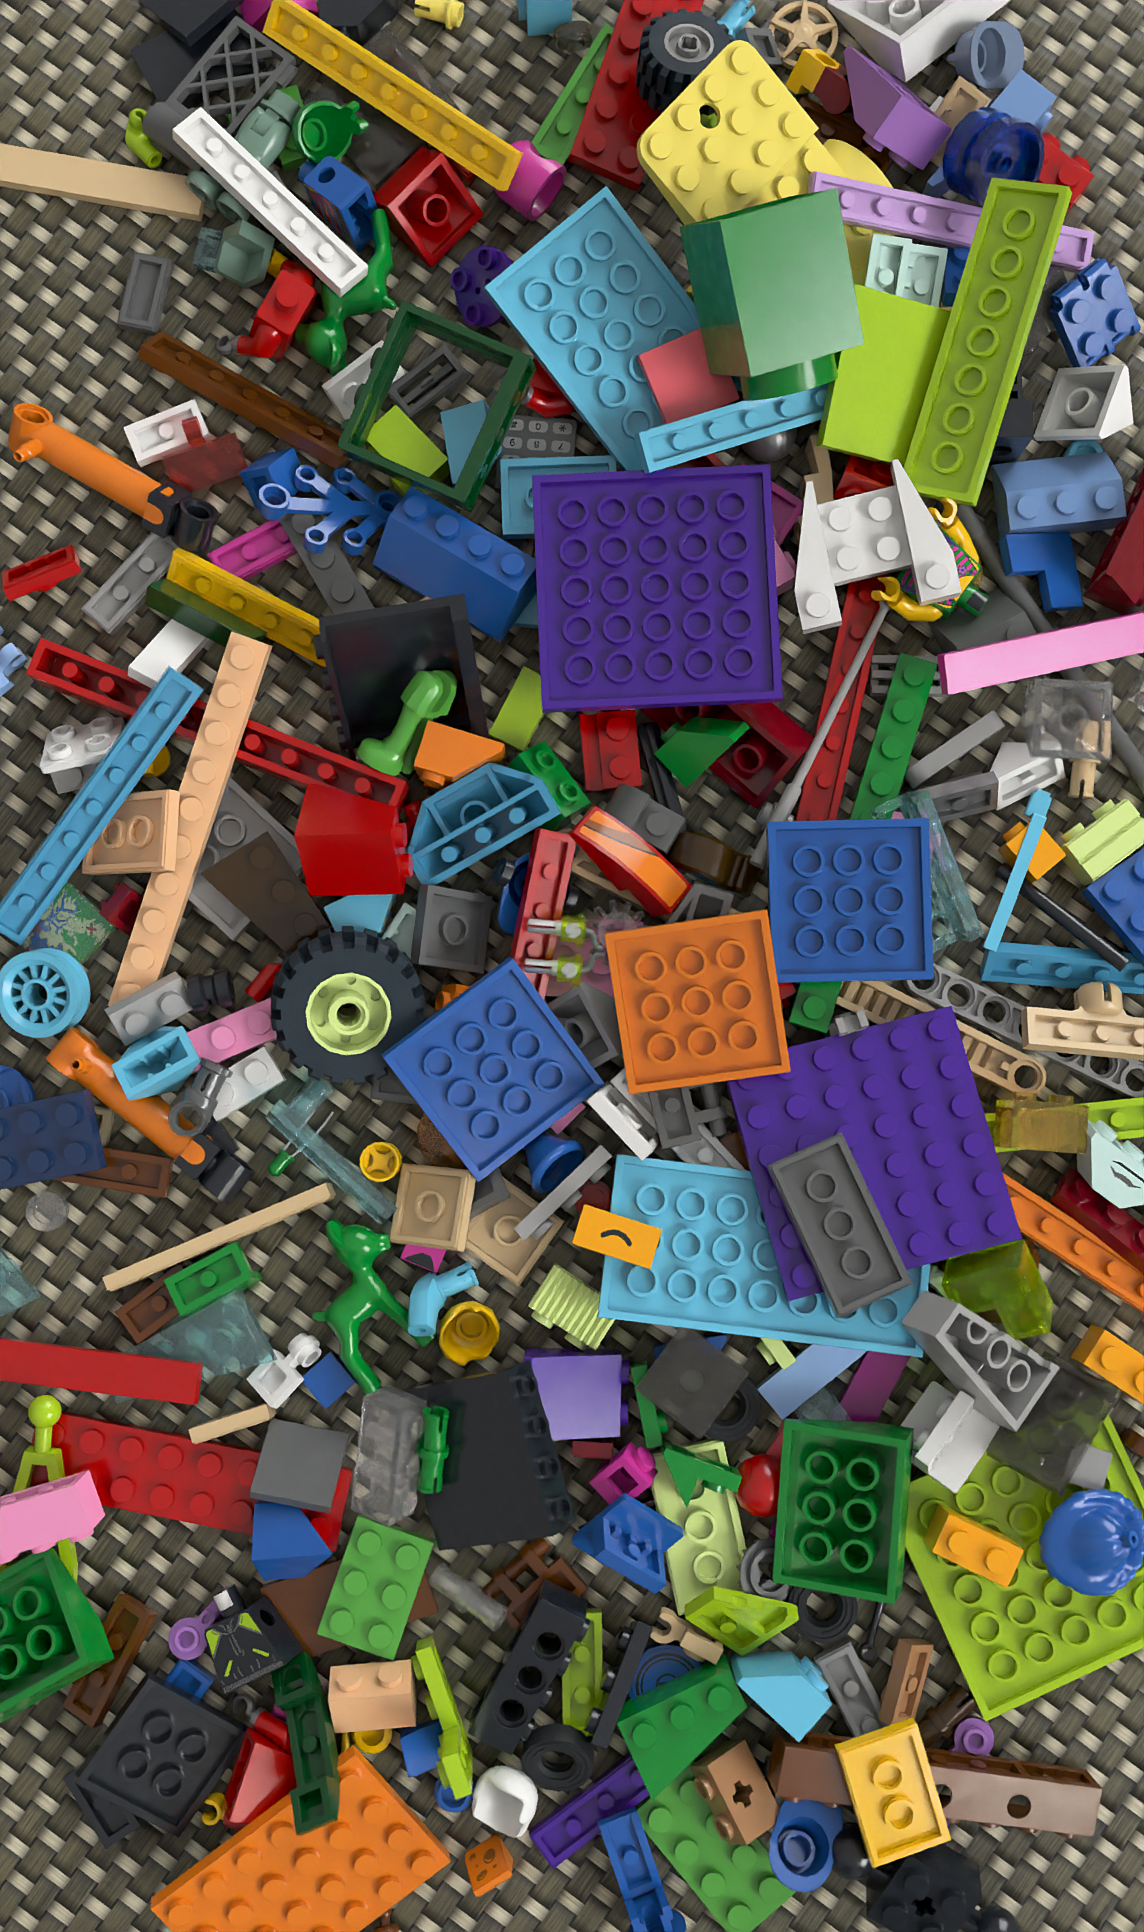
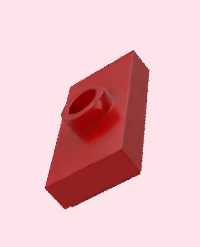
[1,545,81,602]

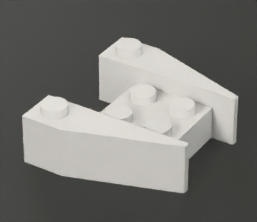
[794,459,961,634]

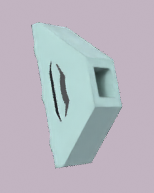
[1076,1115,1144,1208]

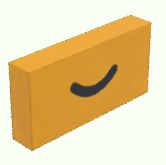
[571,1204,662,1269]

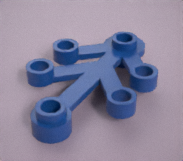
[257,465,402,556]

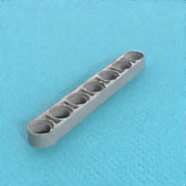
[903,963,1144,1098]

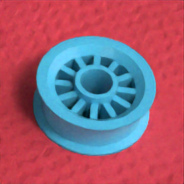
[0,948,91,1038]

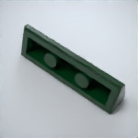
[145,578,267,648]

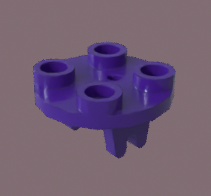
[450,246,512,327]

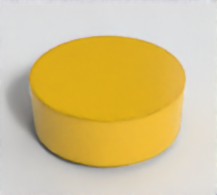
[352,1728,393,1754]

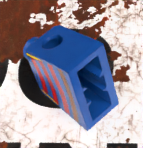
[298,156,378,253]

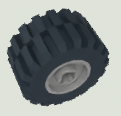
[635,9,735,116]

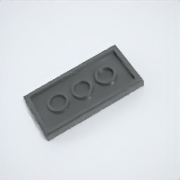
[766,1132,913,1318]

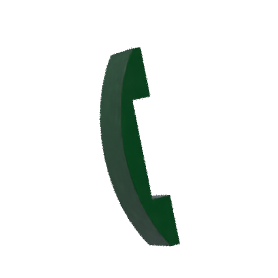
[271,1652,340,1836]

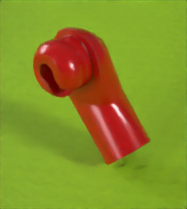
[244,963,282,1002]

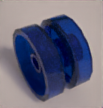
[942,107,1044,206]

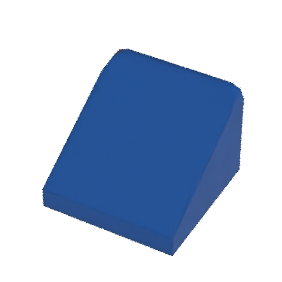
[400,1719,443,1778]

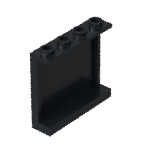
[313,594,489,762]
[396,1360,576,1551]

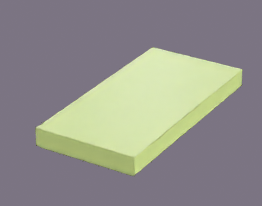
[651,1439,746,1616]

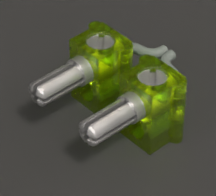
[523,912,604,987]

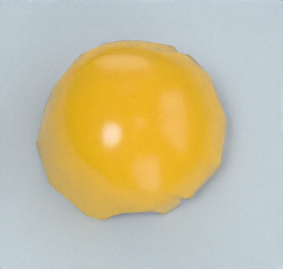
[438,1301,500,1366]

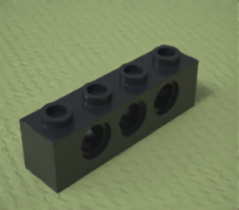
[468,1579,590,1755]

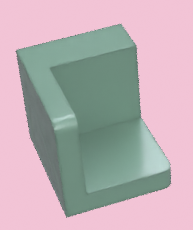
[214,220,275,289]

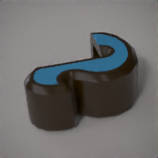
[664,830,762,898]

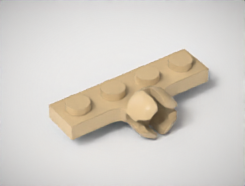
[1021,982,1144,1061]

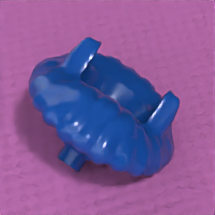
[1039,1489,1144,1596]

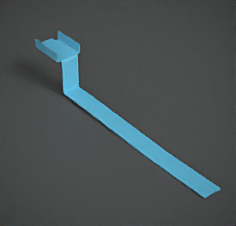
[983,789,1052,952]

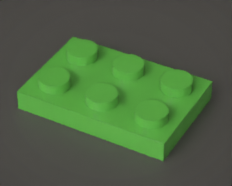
[317,1513,435,1661]

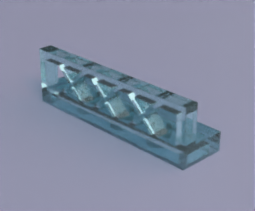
[870,790,984,953]

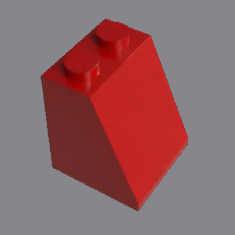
[294,784,413,896]

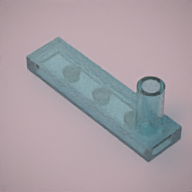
[266,1077,397,1225]

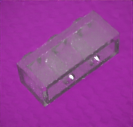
[351,1385,427,1527]

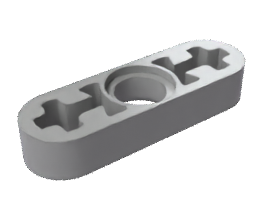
[904,710,1005,790]

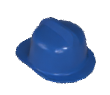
[768,1799,844,1893]

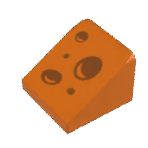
[465,1834,513,1897]

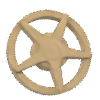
[769,0,838,70]

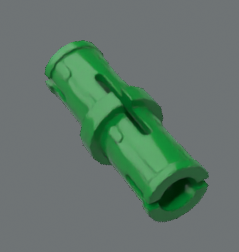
[416,1406,449,1494]

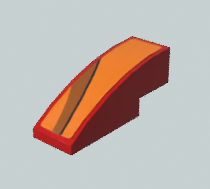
[569,806,692,917]

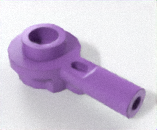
[168,1586,228,1660]
[935,1716,994,1787]

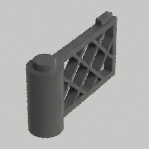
[142,16,297,174]

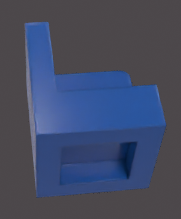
[239,447,307,508]

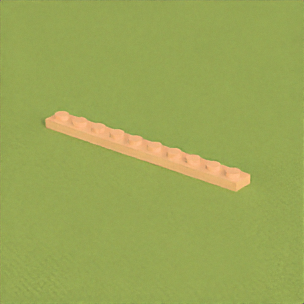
[108,631,273,1007]

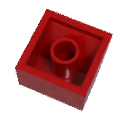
[373,147,484,268]

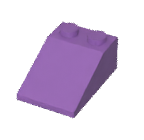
[844,45,952,171]

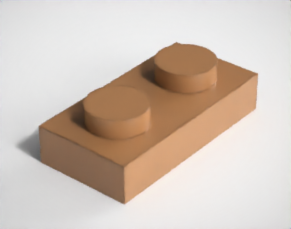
[878,1638,934,1725]

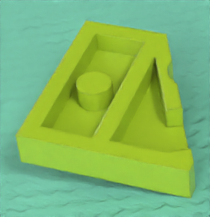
[685,1586,799,1656]

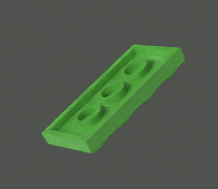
[636,1759,797,1932]

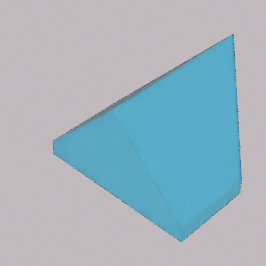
[111,1026,201,1101]

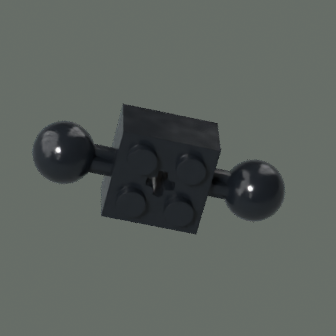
[831,1822,1022,1932]

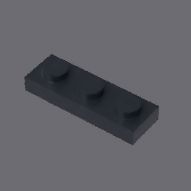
[584,1620,653,1750]

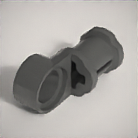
[168,1057,233,1137]

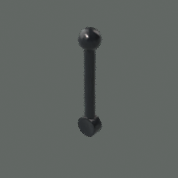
[859,1602,884,1661]

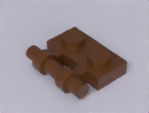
[482,1537,587,1631]

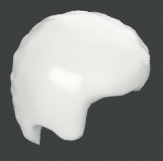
[472,1765,538,1838]

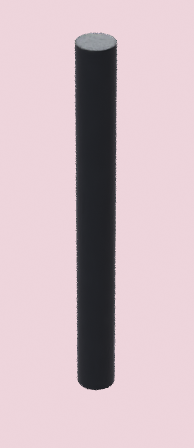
[995,863,1130,972]

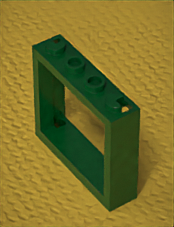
[337,300,536,512]

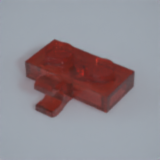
[162,416,248,492]

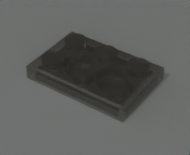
[986,1351,1119,1496]

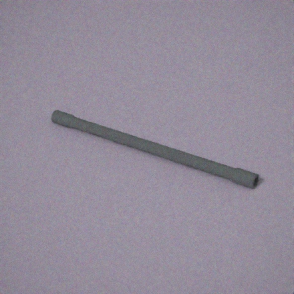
[956,504,1144,794]

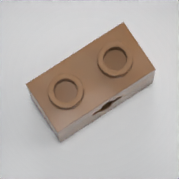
[689,1739,780,1845]

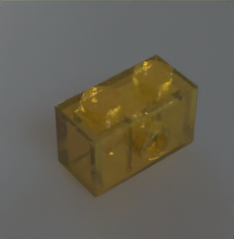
[994,1092,1089,1154]

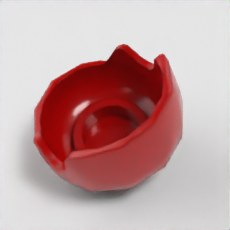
[734,1454,781,1518]

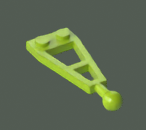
[0,1395,78,1583]

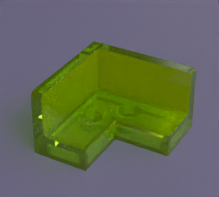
[942,1239,1053,1340]

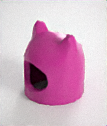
[493,140,567,222]

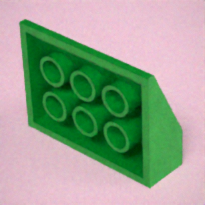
[772,1419,914,1605]
[0,1547,115,1723]

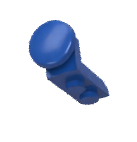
[597,1806,687,1932]

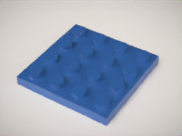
[766,818,934,983]
[381,957,605,1182]

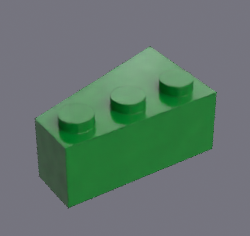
[617,1654,747,1801]

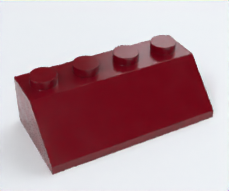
[1082,467,1144,615]
[640,702,814,809]

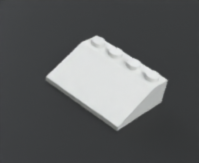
[827,0,1010,82]

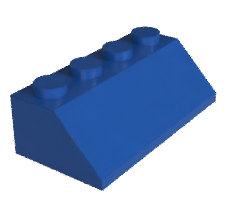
[372,486,537,643]

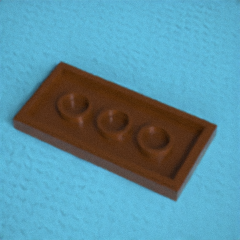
[260,1556,439,1657]

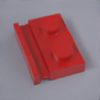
[579,710,642,793]

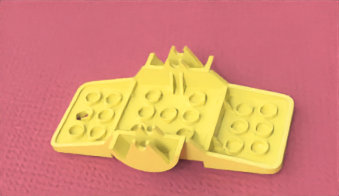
[636,40,952,354]

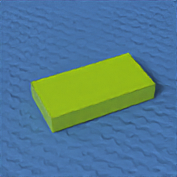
[488,666,544,752]

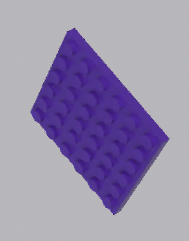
[532,464,783,713]
[725,1006,1022,1302]

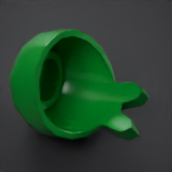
[292,101,369,163]

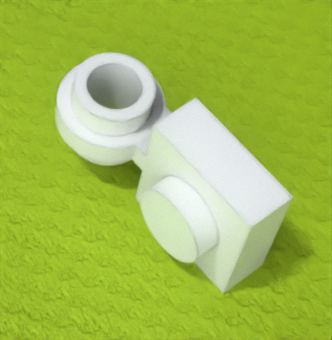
[247,1333,321,1409]

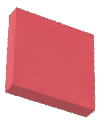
[637,328,740,425]

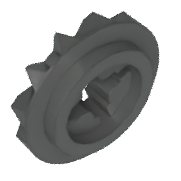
[736,1537,792,1601]

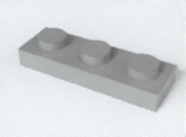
[514,1145,612,1240]

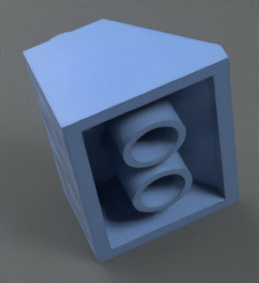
[991,452,1127,538]

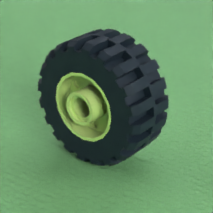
[270,926,425,1086]

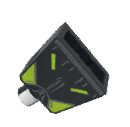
[204,1584,303,1695]

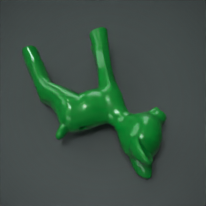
[295,209,397,377]
[312,1218,437,1398]

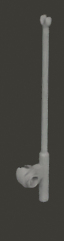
[749,601,892,869]

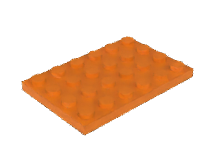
[151,1745,451,1932]

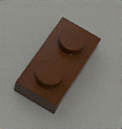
[115,1263,186,1344]

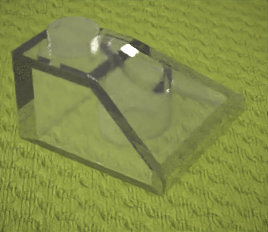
[1022,678,1113,761]

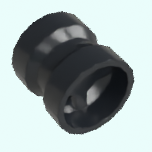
[187,968,236,1014]

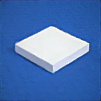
[587,1081,660,1161]

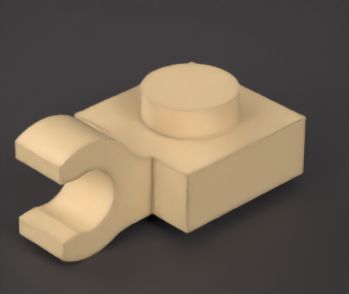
[650,1607,723,1664]

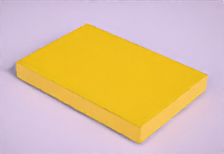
[835,1717,951,1868]

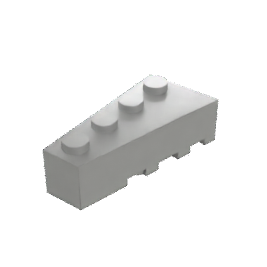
[901,1291,1060,1432]

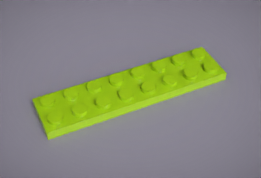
[904,178,1072,507]

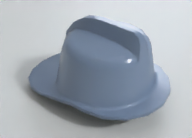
[947,21,1025,89]

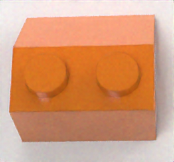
[413,720,507,792]

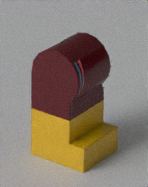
[785,48,853,114]

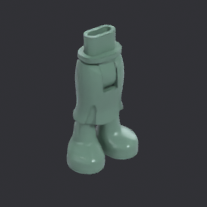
[184,89,301,223]

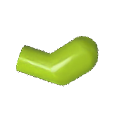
[125,108,162,169]

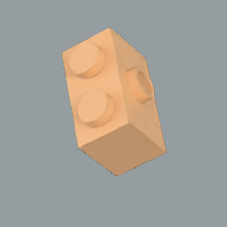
[328,1659,417,1733]

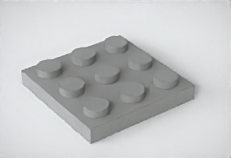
[188,777,303,941]

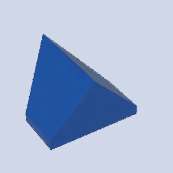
[251,1500,333,1581]

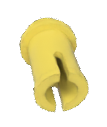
[414,0,464,29]

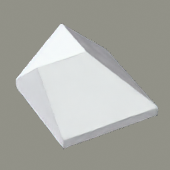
[1034,364,1133,441]

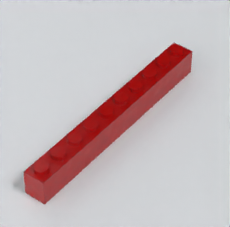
[26,638,410,818]

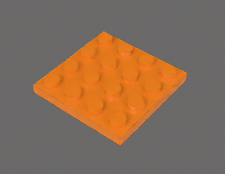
[605,909,791,1094]

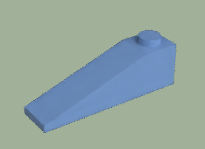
[922,69,1057,198]

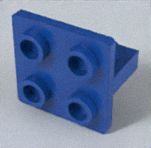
[572,1494,683,1594]

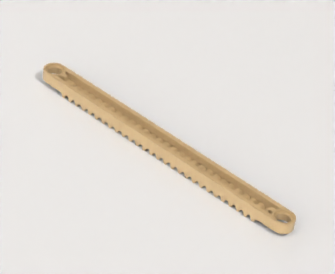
[558,828,1046,1097]

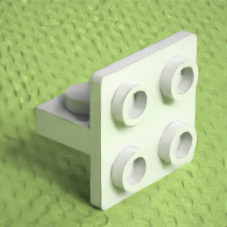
[40,716,125,794]
[901,1381,1000,1493]

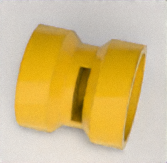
[360,1142,403,1182]

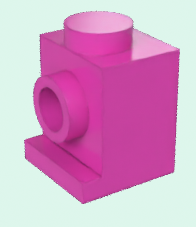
[589,1441,658,1505]

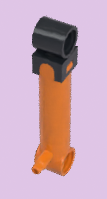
[7,403,218,553]
[46,1026,255,1204]

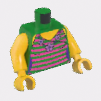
[871,498,990,622]

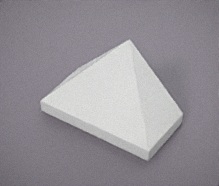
[990,742,1065,811]

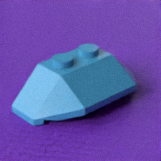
[407,762,562,886]

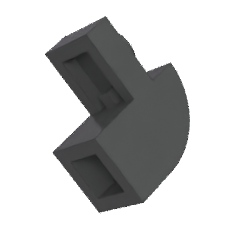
[604,784,686,855]

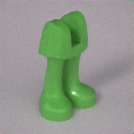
[357,670,457,776]

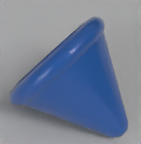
[524,1132,585,1194]

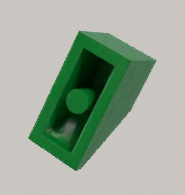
[655,716,750,788]

